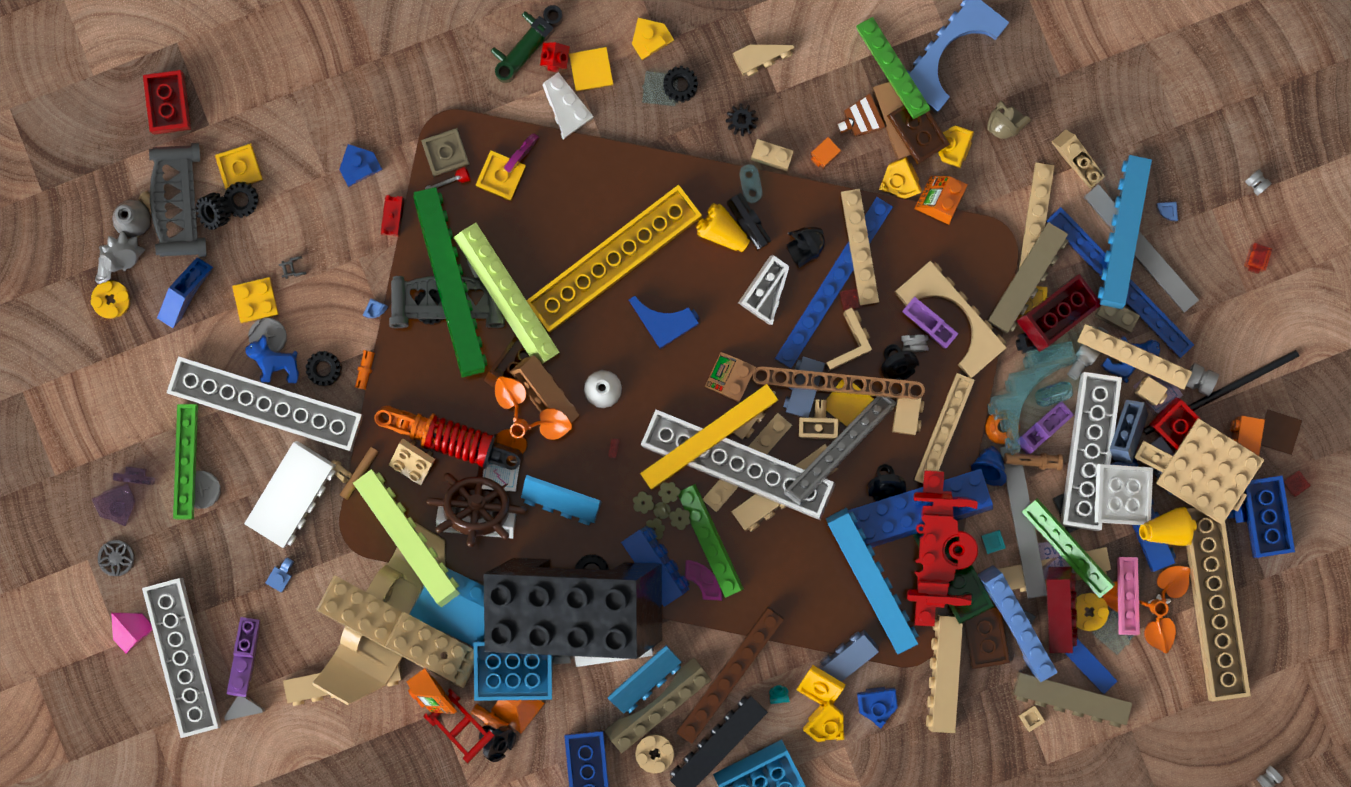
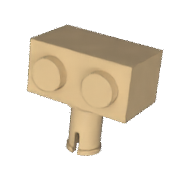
[799,400,840,440]

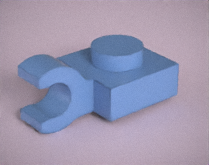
[265,558,294,593]

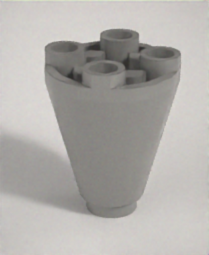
[112,200,151,238]

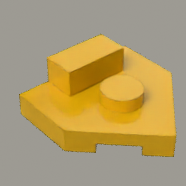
[632,18,674,60]
[938,125,974,168]
[879,156,922,199]
[803,701,844,742]

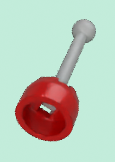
[425,166,471,189]

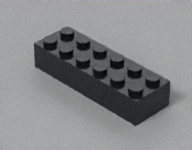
[670,695,768,787]

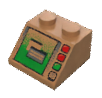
[705,352,756,403]

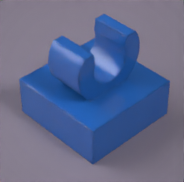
[1226,502,1247,523]

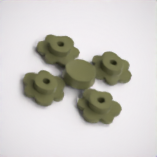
[633,482,691,539]

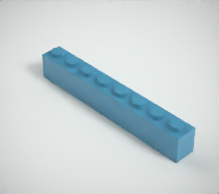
[1098,155,1152,309]
[826,508,919,654]

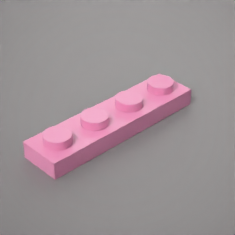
[1117,557,1140,635]

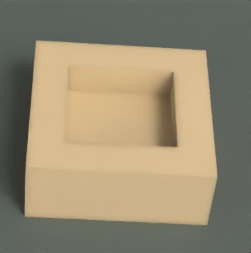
[1018,705,1045,732]

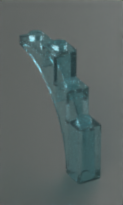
[988,341,1076,455]

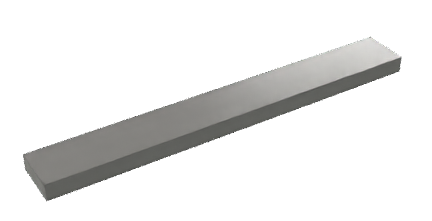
[1083,184,1199,313]
[784,396,896,505]
[1000,445,1047,599]

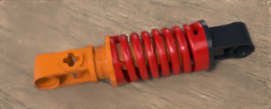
[375,406,523,470]

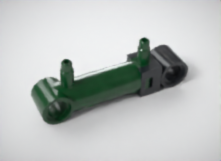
[491,5,563,83]

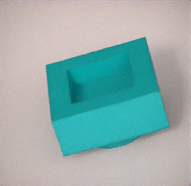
[981,530,1006,554]

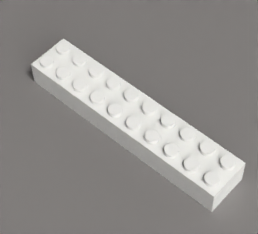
[167,356,364,452]
[641,410,835,520]

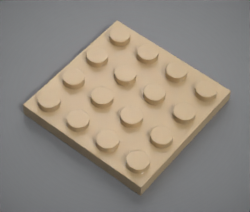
[1156,418,1264,525]

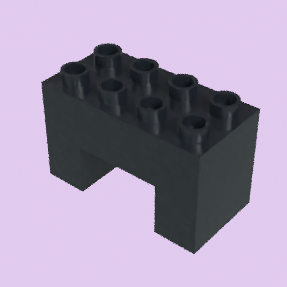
[484,558,662,659]

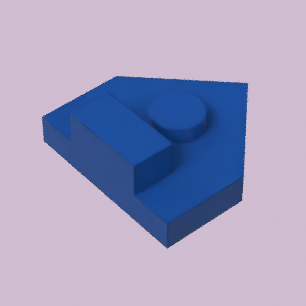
[339,144,382,187]
[857,686,898,728]

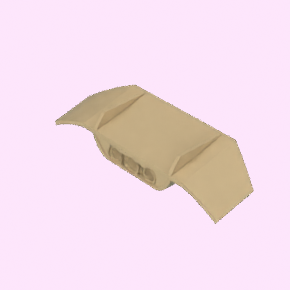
[312,523,445,705]

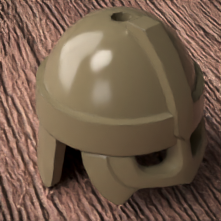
[987,101,1031,139]

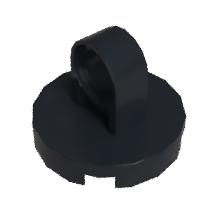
[881,344,919,380]
[868,464,906,501]
[478,726,516,762]

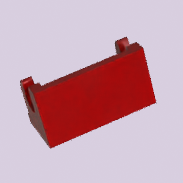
[381,195,404,237]

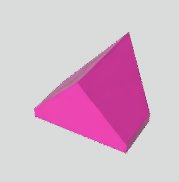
[111,612,153,654]

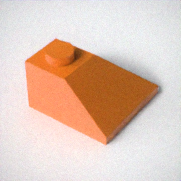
[491,700,545,734]

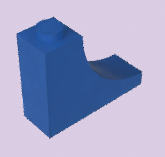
[157,257,213,328]
[629,296,700,349]

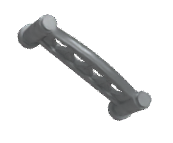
[149,143,206,257]
[389,276,505,328]

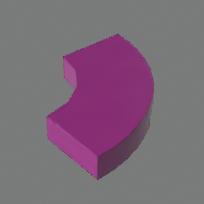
[504,133,539,173]
[685,560,722,601]

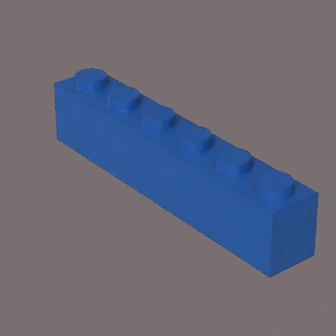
[1110,458,1176,572]

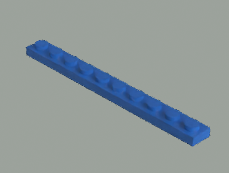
[775,197,893,369]
[1047,207,1194,359]

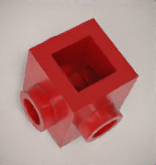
[540,42,570,72]

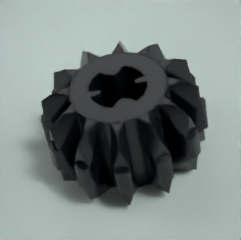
[726,104,758,137]

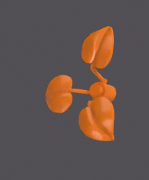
[495,376,572,461]
[1102,566,1190,653]

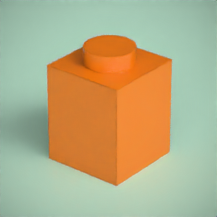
[811,137,841,169]

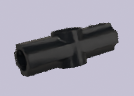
[727,193,771,250]

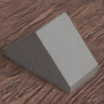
[224,696,265,721]

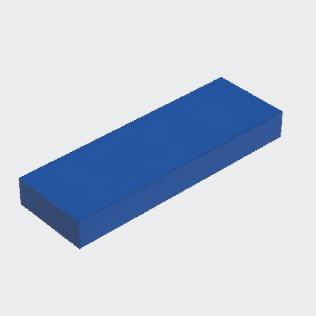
[1065,639,1118,694]

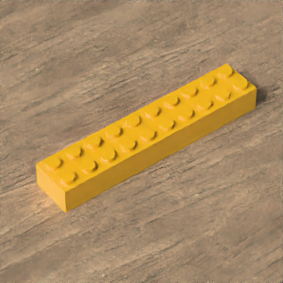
[526,185,702,333]

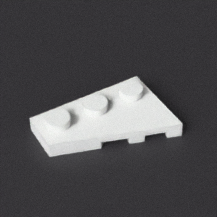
[543,72,594,140]

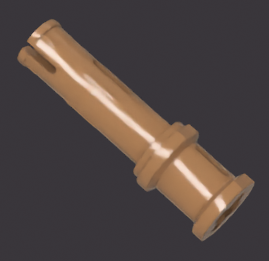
[1003,453,1063,471]

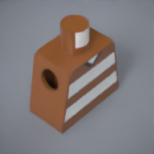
[837,94,885,137]

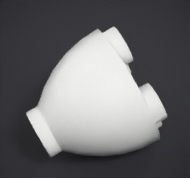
[584,370,622,408]

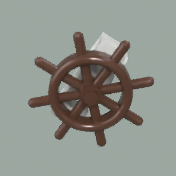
[426,466,527,547]

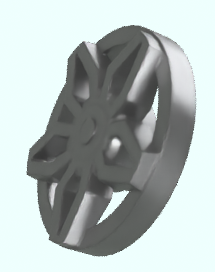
[98,540,134,576]

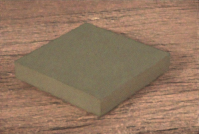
[421,128,470,177]

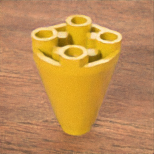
[696,203,750,252]
[1139,507,1197,546]

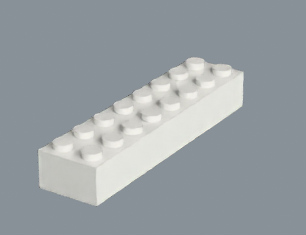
[1060,372,1122,531]
[142,578,222,738]

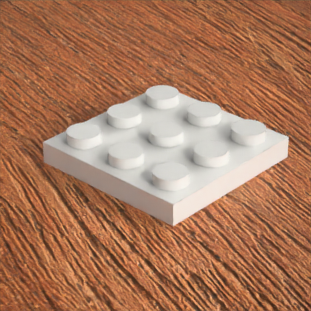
[1094,464,1153,525]

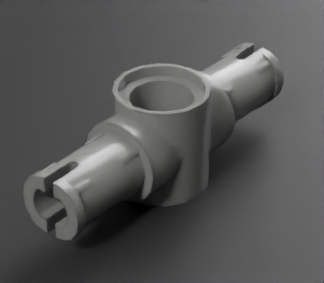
[1067,327,1108,380]

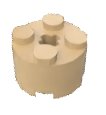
[635,733,674,773]

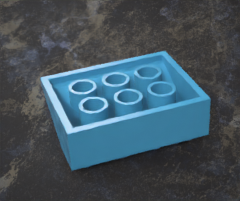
[521,475,602,525]
[409,568,485,647]
[473,641,553,701]
[608,644,682,714]
[713,739,806,787]

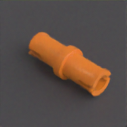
[355,350,376,390]
[470,703,509,729]

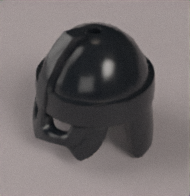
[787,227,825,268]

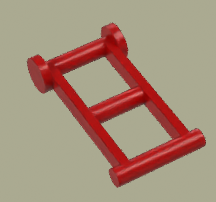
[423,688,495,763]

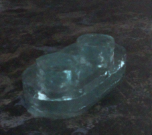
[739,164,762,203]
[1035,382,1073,407]

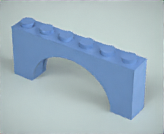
[907,0,1009,114]
[977,565,1058,682]

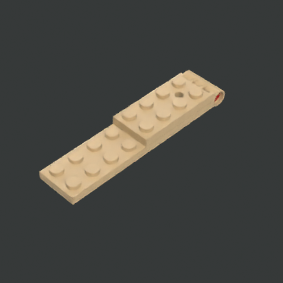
[316,576,474,689]

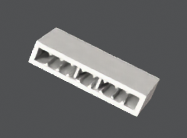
[244,441,336,548]

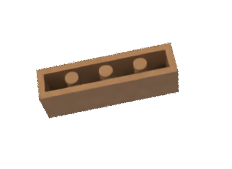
[872,82,912,160]
[510,355,579,423]

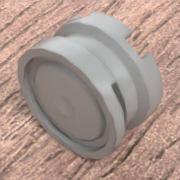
[901,335,929,352]

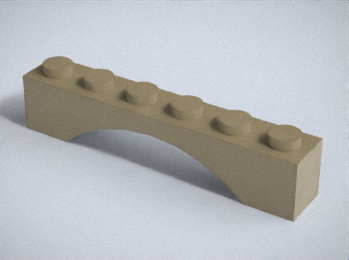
[604,658,712,753]

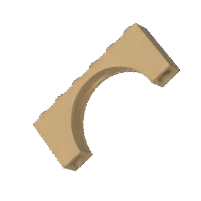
[894,261,1007,378]

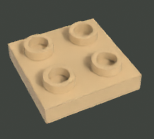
[389,439,435,485]

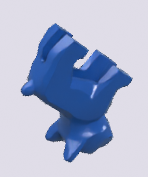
[245,335,299,383]
[1101,336,1160,383]

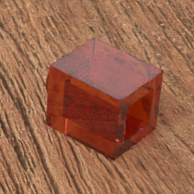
[1244,243,1272,274]

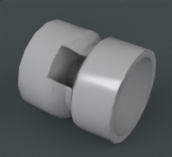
[1186,363,1219,396]

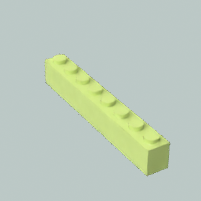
[454,223,560,364]
[353,469,460,607]

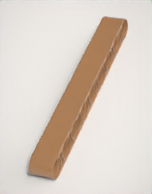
[753,366,925,400]

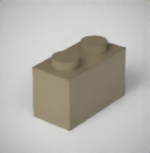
[1095,305,1140,334]

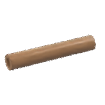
[339,447,379,500]

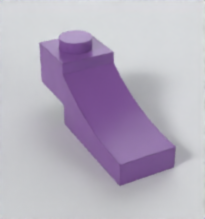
[902,296,958,349]
[1016,401,1074,454]

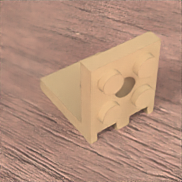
[825,308,872,372]

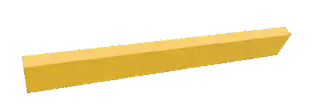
[640,384,779,490]

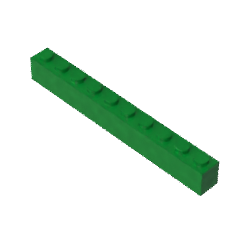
[413,187,488,377]

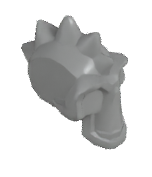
[95,232,145,284]

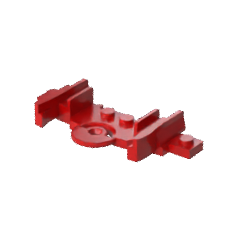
[907,470,978,626]

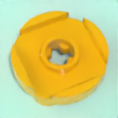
[91,281,130,319]
[1076,593,1109,631]

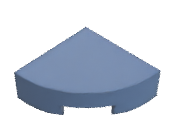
[1156,202,1178,221]
[363,299,388,318]

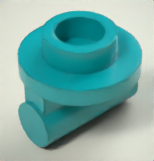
[769,685,790,704]

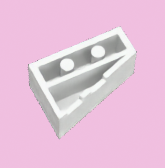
[738,255,789,325]

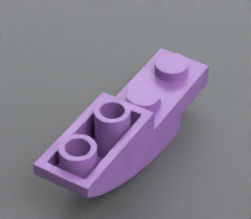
[227,617,260,697]

